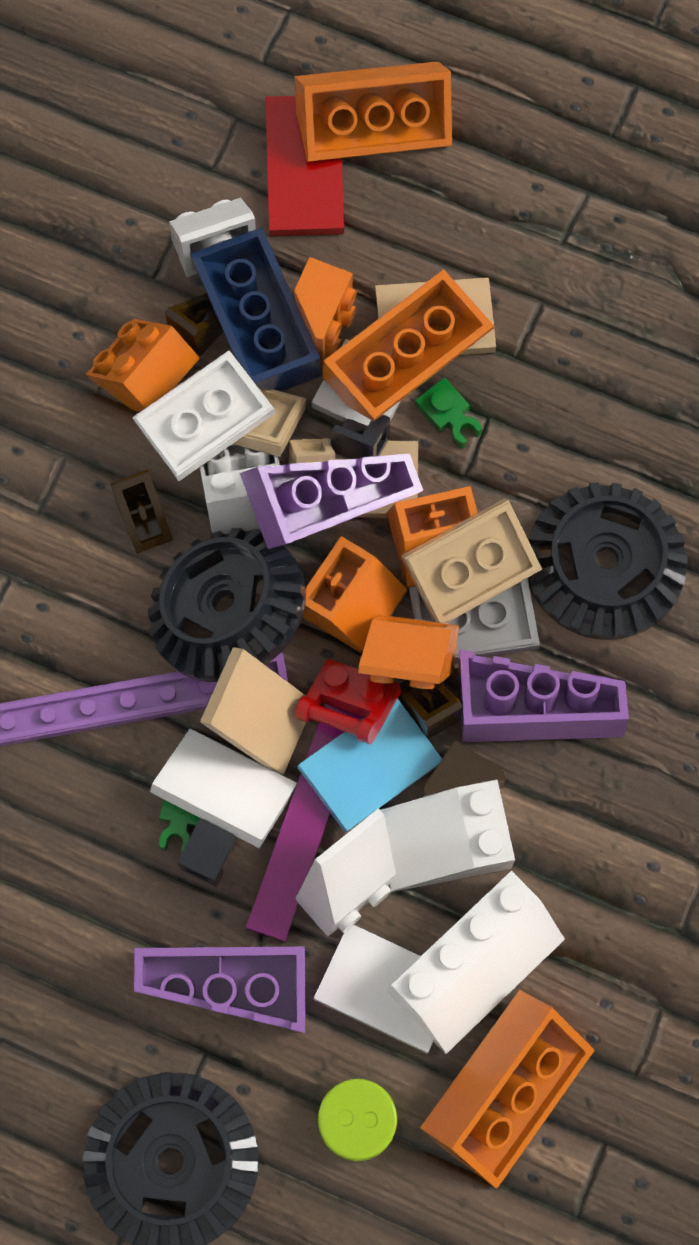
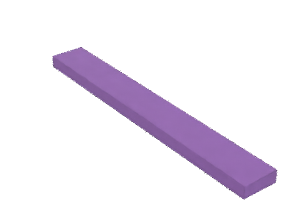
[0,652,288,747]

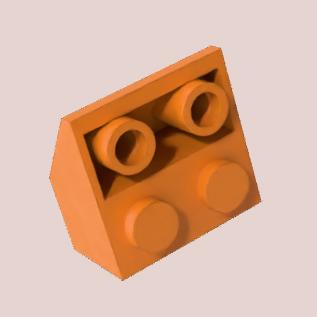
[294,257,357,371]
[86,319,200,412]
[386,486,478,588]
[302,536,408,654]
[358,615,459,689]

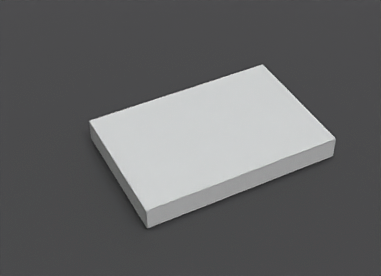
[132,351,276,481]
[150,729,297,848]
[313,925,433,1054]

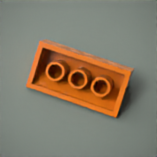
[294,62,452,161]
[322,269,494,421]
[420,990,595,1189]

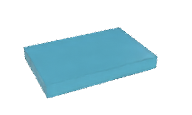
[297,699,442,833]

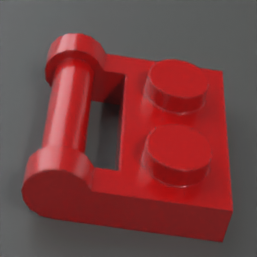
[295,659,401,745]

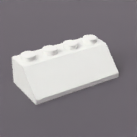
[388,871,565,1055]

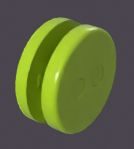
[318,1079,397,1161]

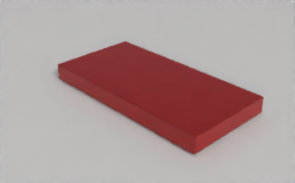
[265,96,344,236]

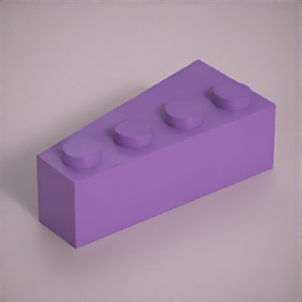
[240,453,423,549]
[458,649,629,742]
[134,946,305,1033]

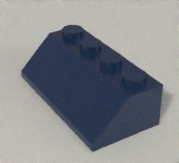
[190,227,321,390]

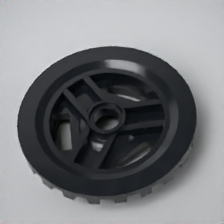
[528,482,688,640]
[148,528,306,682]
[83,1072,259,1245]

